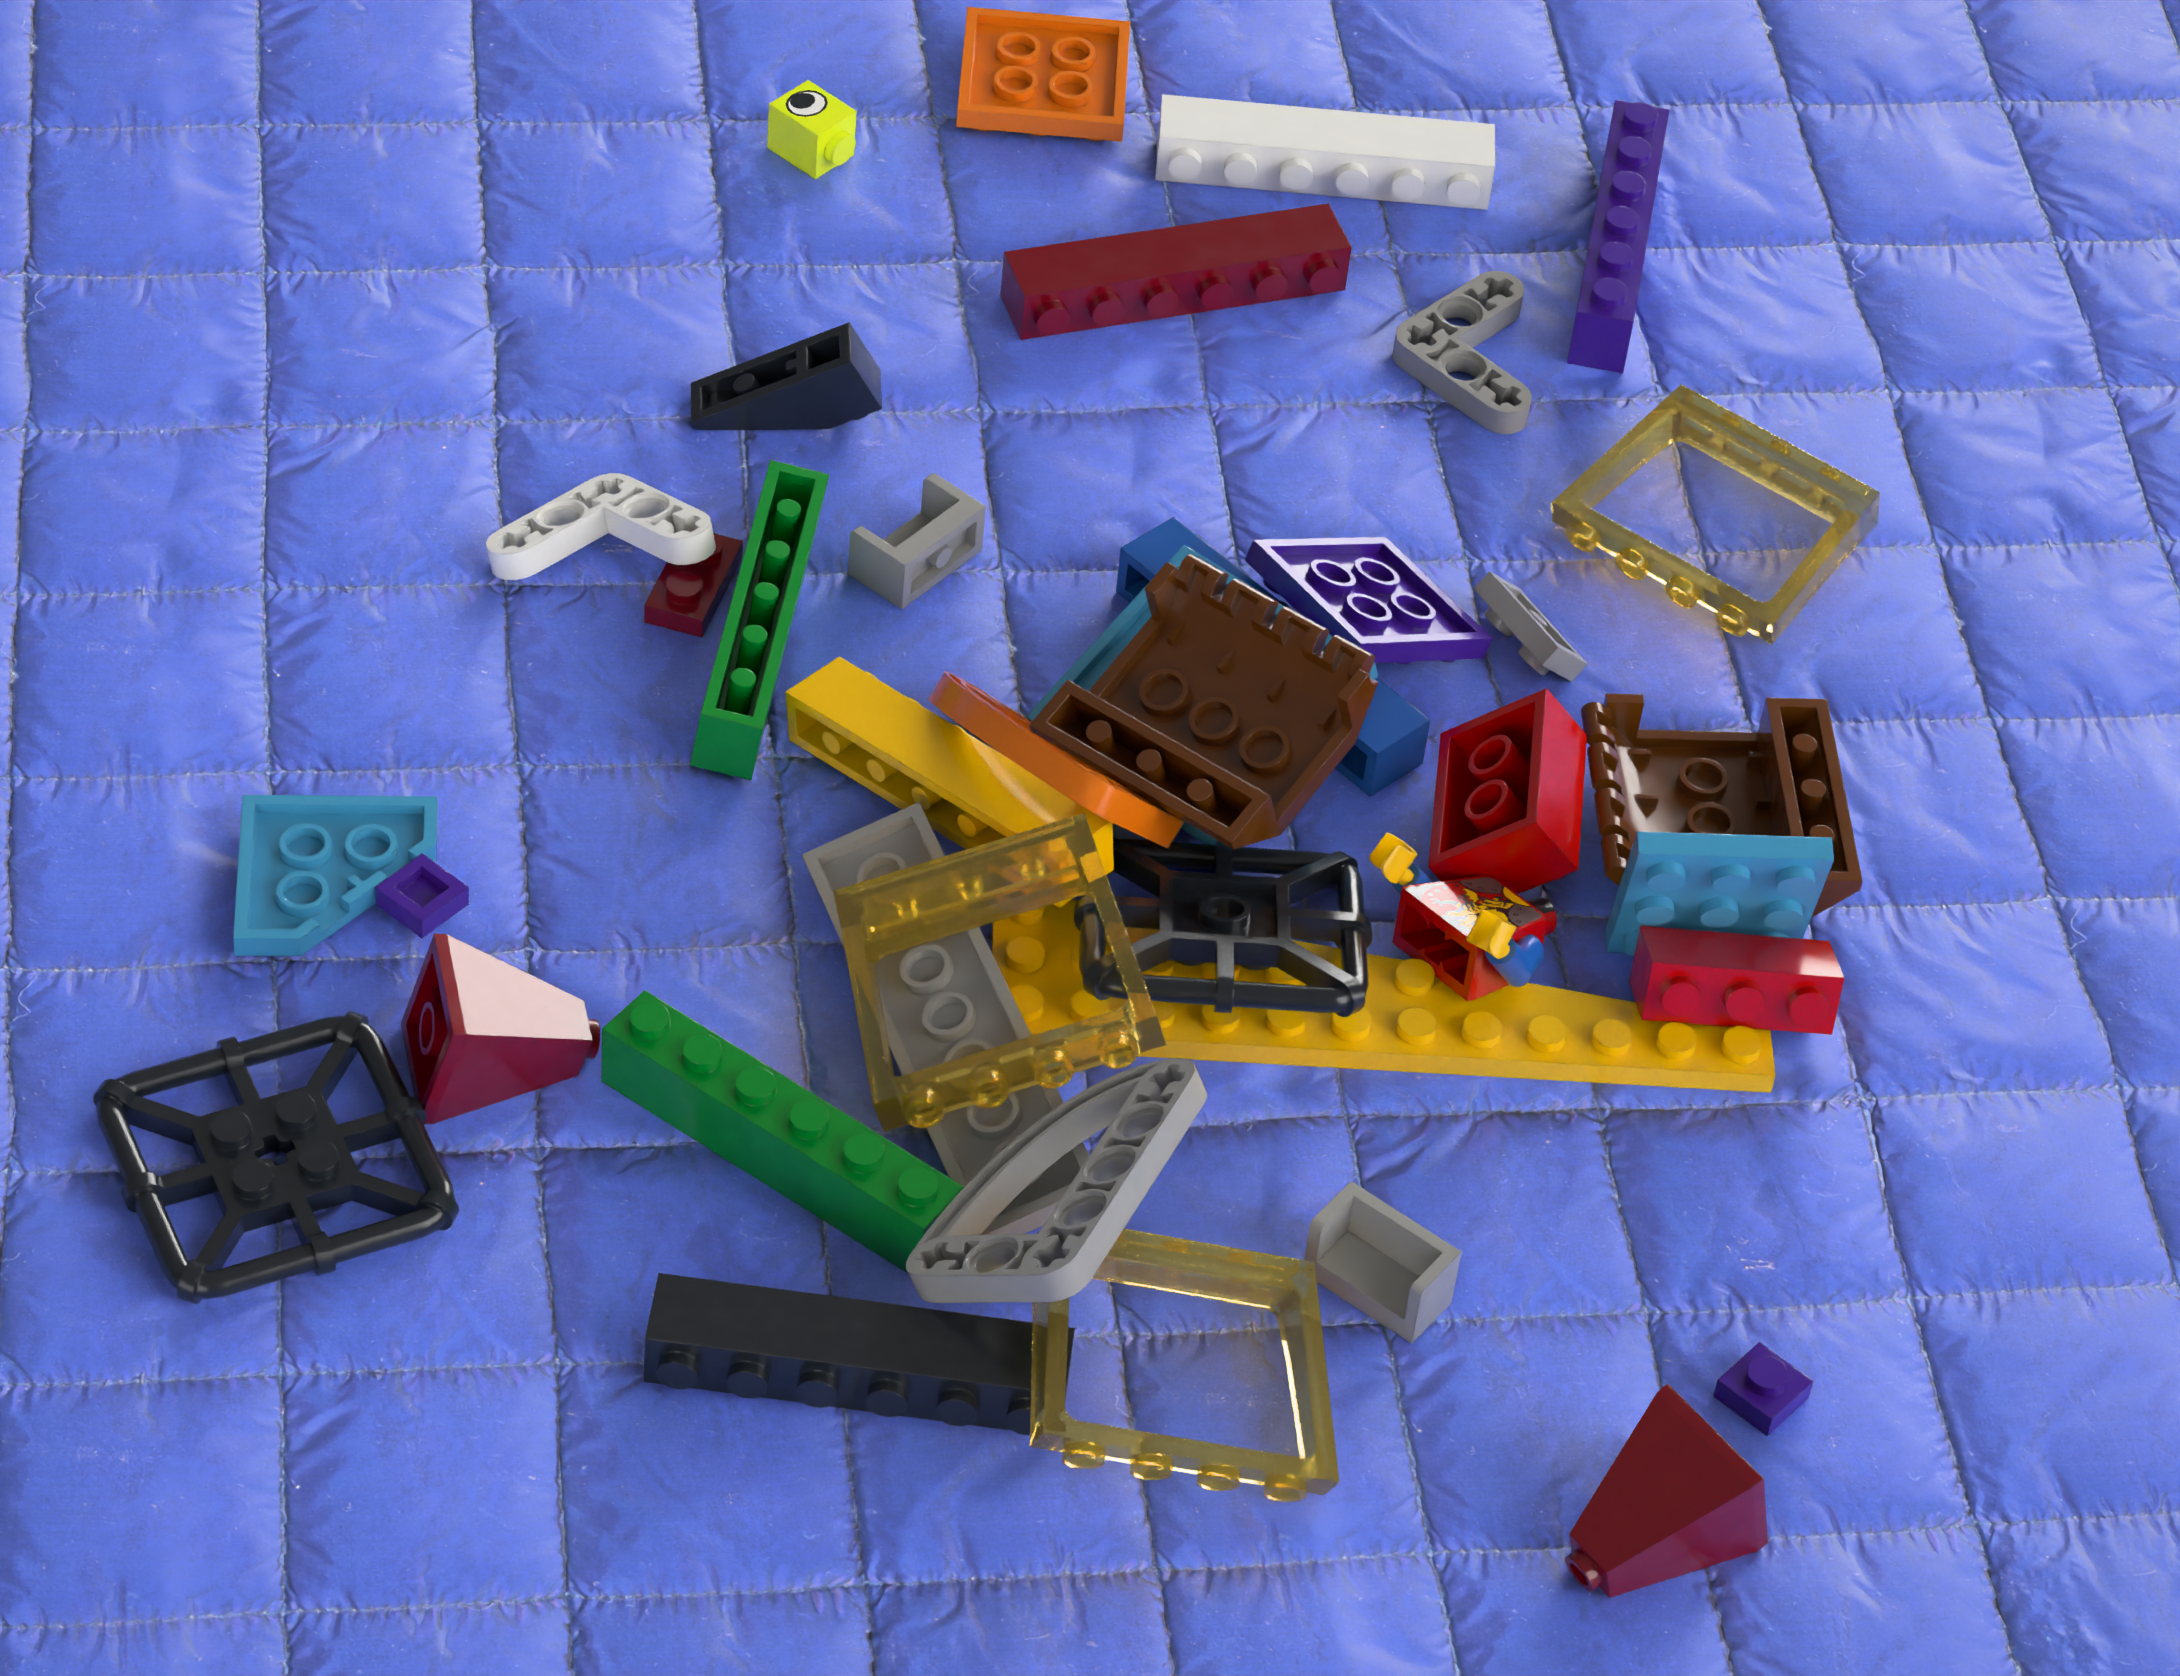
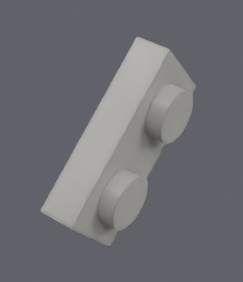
[1474,571,1588,682]

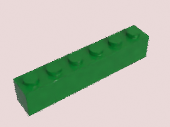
[690,460,829,780]
[601,990,964,1273]

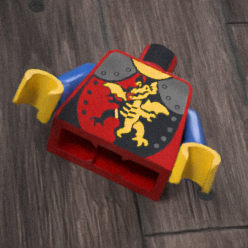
[1369,832,1557,1002]

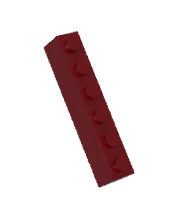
[1000,203,1352,340]

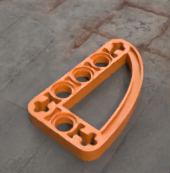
[928,671,1185,848]

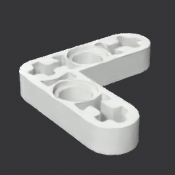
[486,473,716,580]

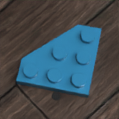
[233,795,438,956]

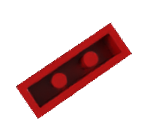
[1629,926,1844,1035]

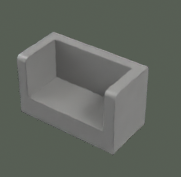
[848,473,986,609]
[1302,1181,1462,1344]

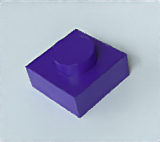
[375,853,469,938]
[1713,1342,1814,1436]

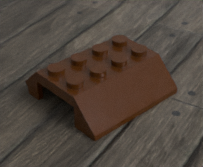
[1029,554,1378,850]
[1581,693,1863,918]

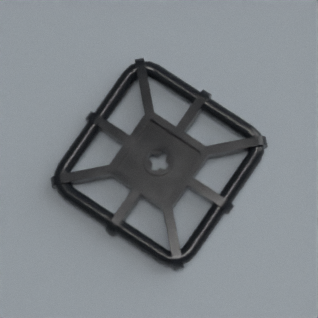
[1074,837,1372,1017]
[93,1011,459,1304]

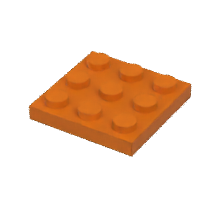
[956,7,1131,142]

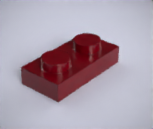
[644,533,743,638]

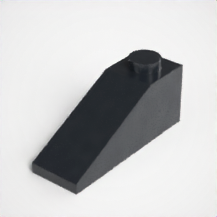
[691,322,882,430]

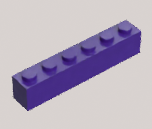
[1567,100,1670,373]

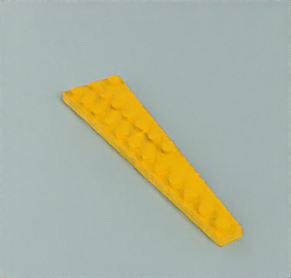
[991,886,1775,1093]

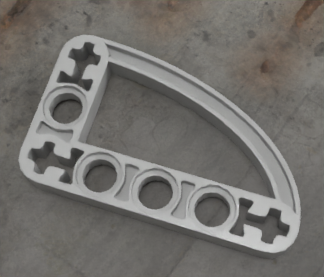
[906,1058,1207,1303]

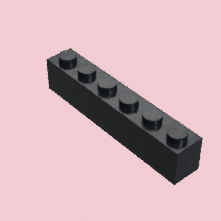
[644,1273,1075,1437]

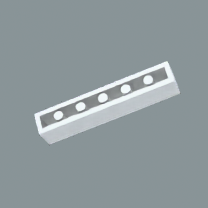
[1155,94,1495,210]

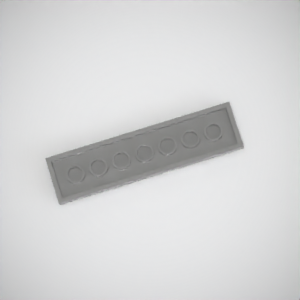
[802,802,1089,1235]

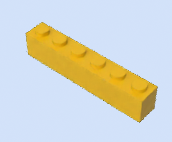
[785,656,1114,908]

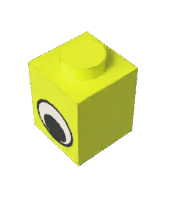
[767,80,857,179]

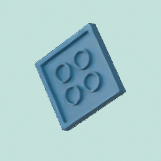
[1604,831,1834,957]

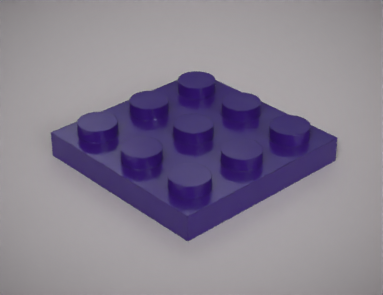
[1245,537,1493,665]

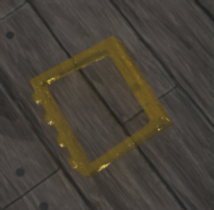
[1551,384,1880,644]
[833,813,1166,1132]
[1030,1229,1339,1502]

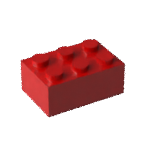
[1428,688,1587,894]

